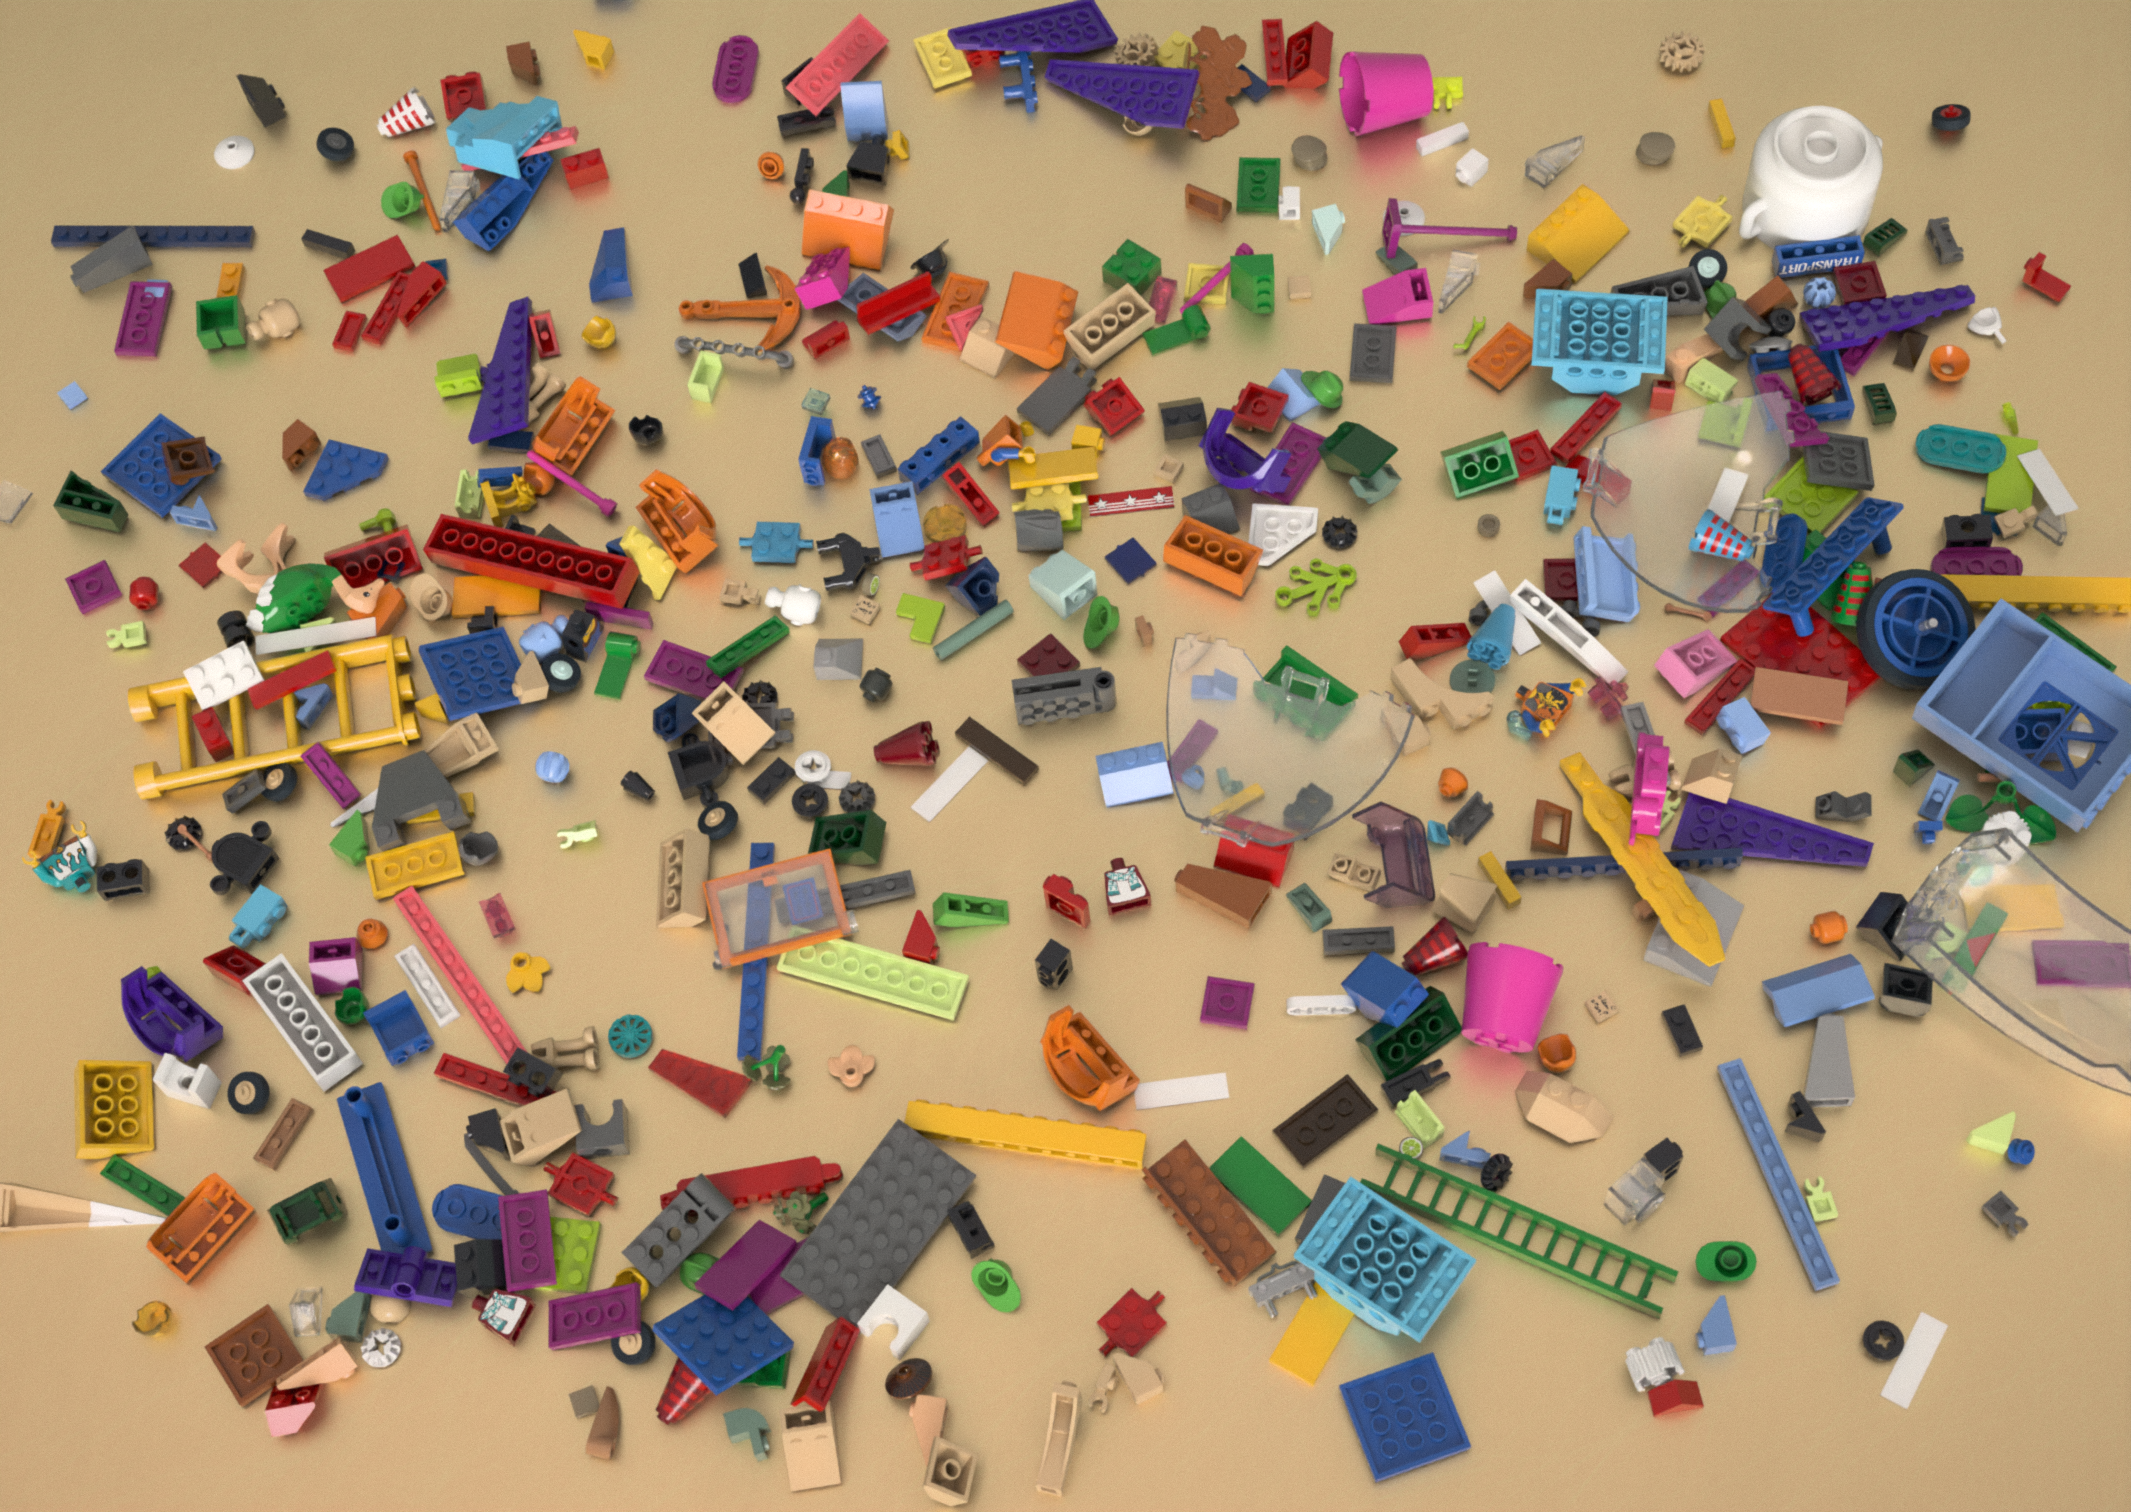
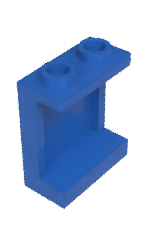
[798,416,837,486]
[363,990,434,1066]

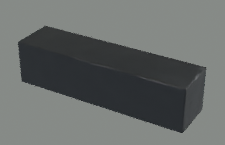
[301,229,355,259]

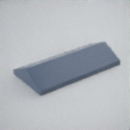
[838,273,926,341]

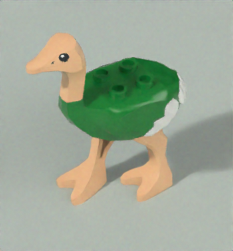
[217,523,385,634]

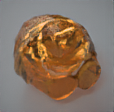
[822,437,859,480]

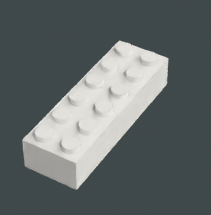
[242,953,363,1092]

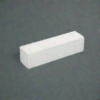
[1416,122,1469,157]

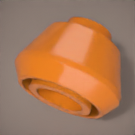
[757,152,784,179]
[1438,767,1468,797]
[356,919,388,949]

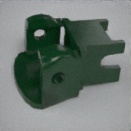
[267,1178,345,1245]

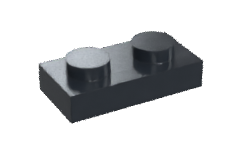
[747,757,796,804]
[1661,1004,1703,1057]

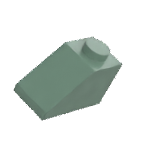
[325,1292,372,1343]

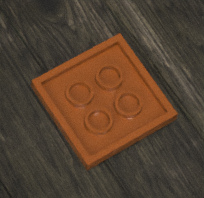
[204,1304,304,1407]

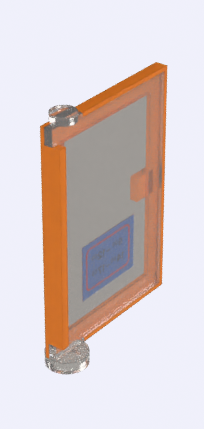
[702,849,859,969]

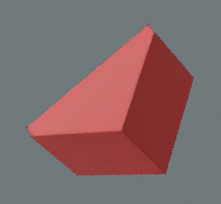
[1650,379,1676,411]
[1647,1379,1704,1417]

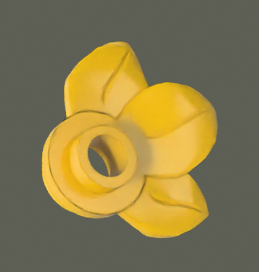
[506,952,550,993]

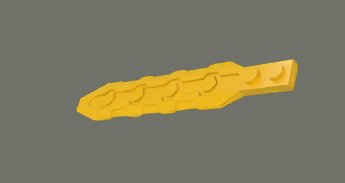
[1559,752,1725,967]

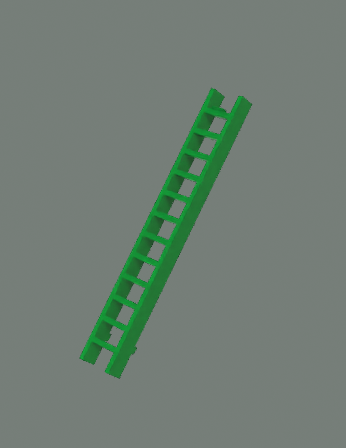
[1360,1143,1678,1319]

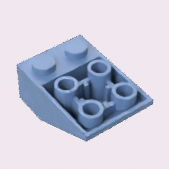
[869,481,925,558]

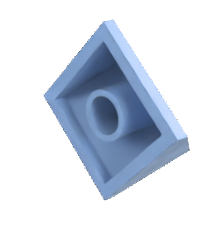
[1267,368,1321,422]

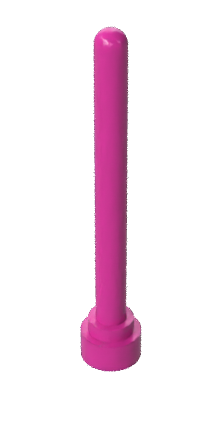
[1180,243,1254,314]
[527,450,618,518]

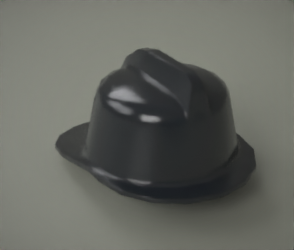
[910,239,949,279]

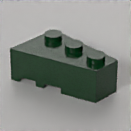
[53,471,128,532]

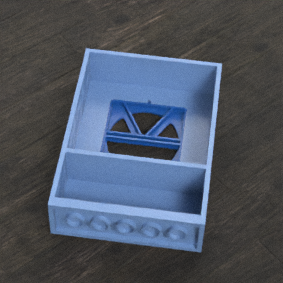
[1912,598,2131,833]

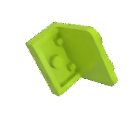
[434,354,483,398]

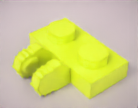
[1432,77,1463,109]

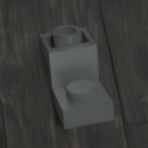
[1816,791,1872,822]

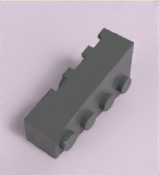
[1610,266,1708,316]

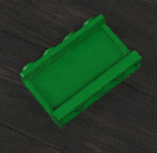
[1253,645,1358,743]

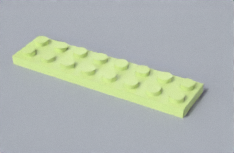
[777,926,969,1021]

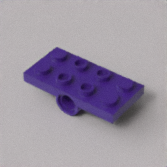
[354,1246,457,1307]

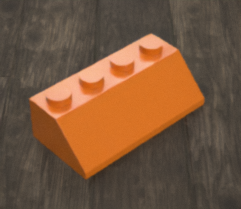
[1163,515,1263,596]

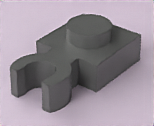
[1981,1191,2028,1237]

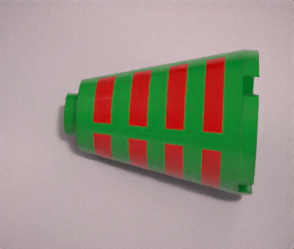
[1831,561,1873,626]

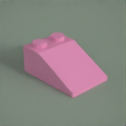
[1654,629,1738,698]

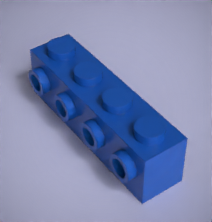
[897,416,980,495]

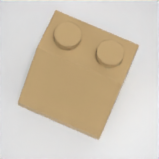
[960,316,1014,379]
[1681,748,1743,804]

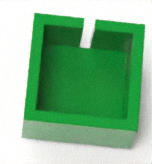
[1102,238,1162,296]
[196,295,246,350]

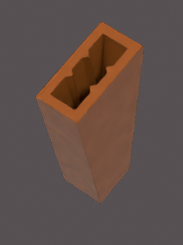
[1174,863,1272,930]

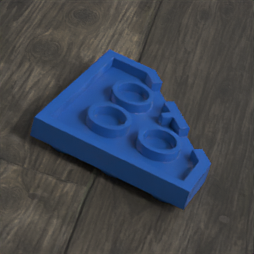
[303,439,389,501]

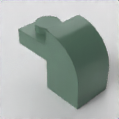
[1349,464,1402,504]
[723,1408,771,1462]

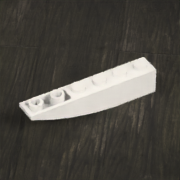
[1509,579,1628,689]

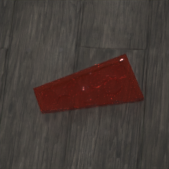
[648,1049,753,1118]

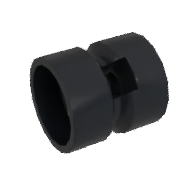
[217,610,255,648]

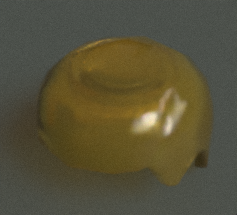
[132,1300,173,1338]

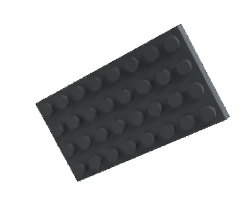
[780,1119,976,1335]

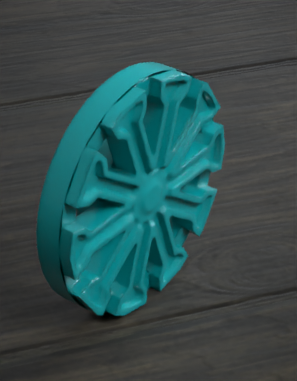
[608,1014,653,1058]

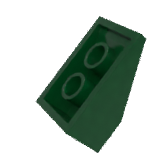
[1317,421,1398,478]
[808,810,887,866]

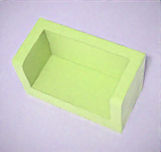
[687,350,724,403]

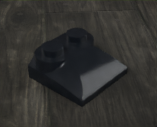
[1879,963,1933,1017]

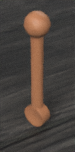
[1665,603,1712,621]
[177,824,212,860]

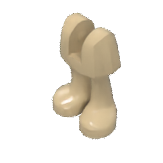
[529,363,566,423]
[1608,749,1681,799]
[531,1026,600,1070]

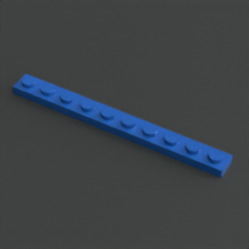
[737,843,775,1061]

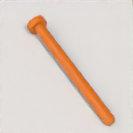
[403,151,441,231]

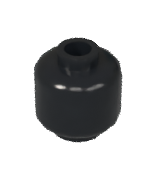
[1764,308,1796,338]

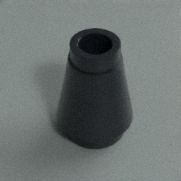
[620,770,655,801]

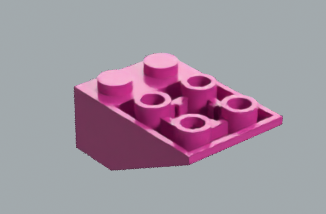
[795,247,850,310]
[1362,268,1434,325]

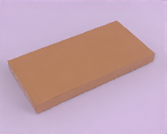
[1750,667,1848,725]

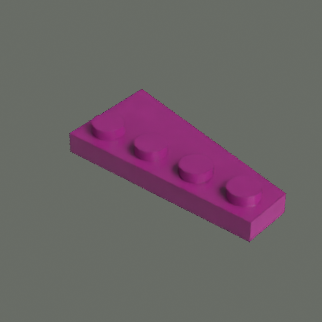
[1754,373,1830,447]

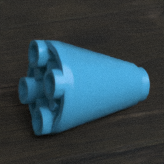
[1467,604,1516,670]

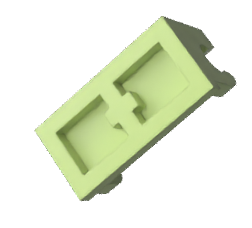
[1685,358,1739,404]
[455,469,484,519]
[1395,1090,1445,1149]

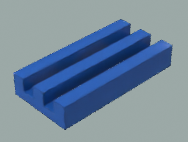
[477,466,523,488]

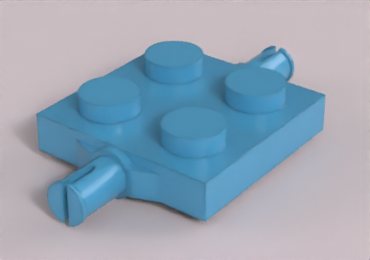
[739,521,814,563]

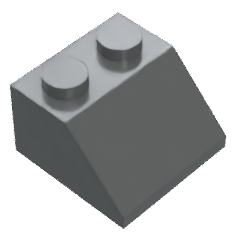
[1181,483,1240,534]

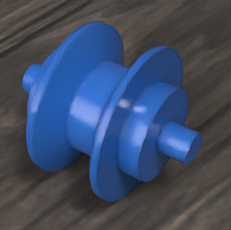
[857,385,881,409]
[2008,1138,2035,1165]

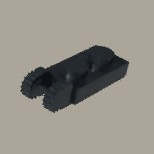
[777,107,836,136]
[1381,1059,1451,1108]

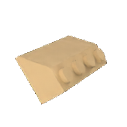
[1063,283,1156,370]
[656,828,710,928]

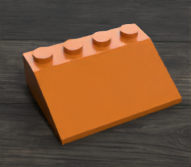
[802,190,894,271]
[995,271,1078,370]

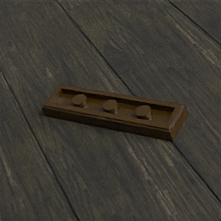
[955,716,1039,785]

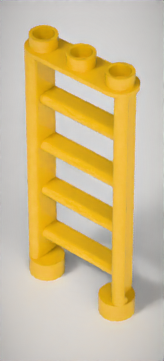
[128,634,421,800]

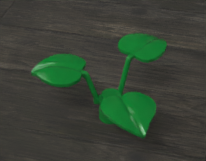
[1945,769,2056,844]

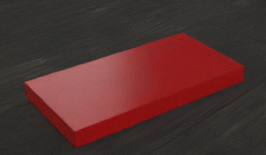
[323,234,416,303]

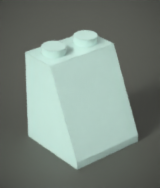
[1028,550,1098,620]

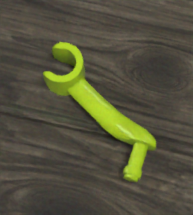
[1453,316,1486,350]

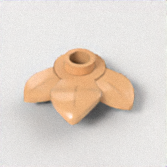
[828,1045,875,1087]

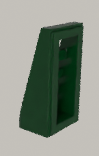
[1863,218,1908,256]
[1862,383,1897,424]

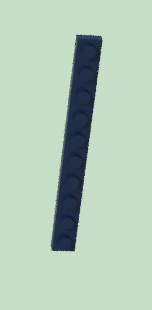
[51,225,255,247]
[1504,848,1743,881]

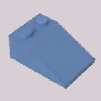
[841,81,888,141]

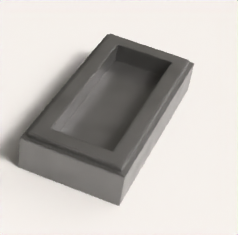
[861,434,897,479]

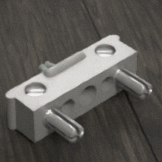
[1248,1261,1318,1318]

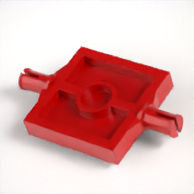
[910,535,983,580]
[543,1152,618,1217]
[1097,1288,1167,1358]

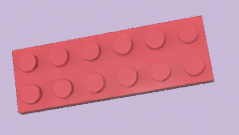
[786,13,889,116]

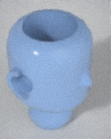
[519,615,569,664]

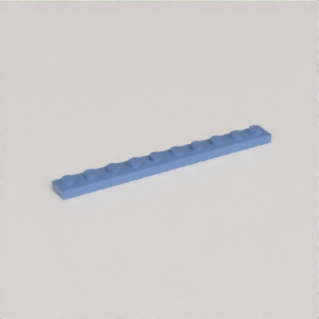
[1717,1058,1840,1291]

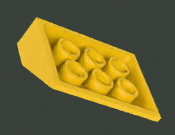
[1527,184,1630,284]
[74,1060,154,1159]

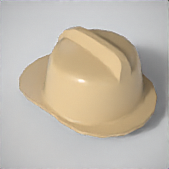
[409,574,452,621]

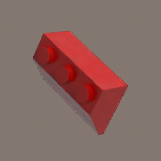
[1282,21,1334,89]
[1214,816,1295,888]

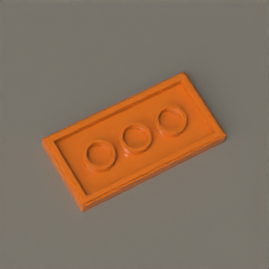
[921,272,989,352]

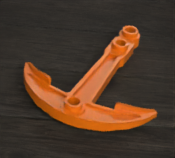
[679,265,801,352]

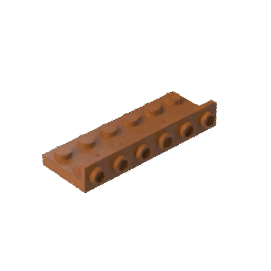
[1141,1139,1277,1287]

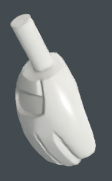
[1967,307,2007,344]

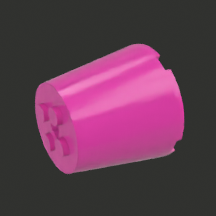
[1339,51,1434,136]
[1461,942,1564,1053]

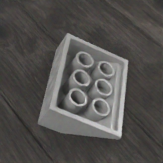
[1644,870,1744,987]

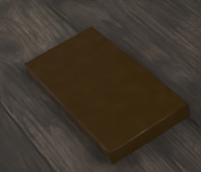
[1272,1074,1378,1169]

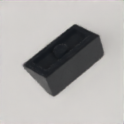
[738,253,767,298]

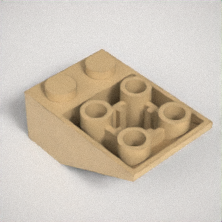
[692,682,775,765]
[500,1089,582,1166]
[779,1402,841,1491]

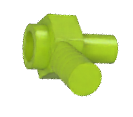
[359,508,396,532]

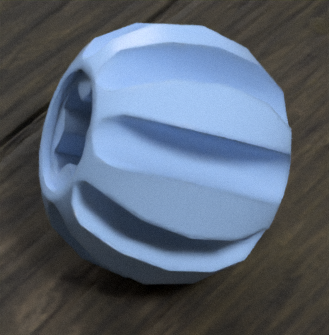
[1803,277,1836,309]
[535,751,569,783]

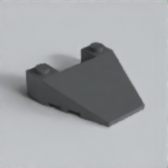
[372,750,471,852]

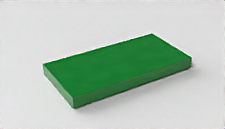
[1209,1136,1312,1237]

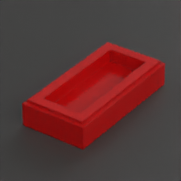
[332,311,367,352]

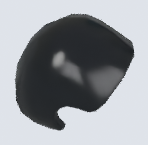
[629,415,663,445]

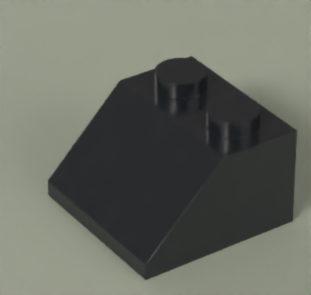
[236,74,286,128]
[1158,397,1207,441]
[1856,892,1925,961]
[454,1239,507,1299]

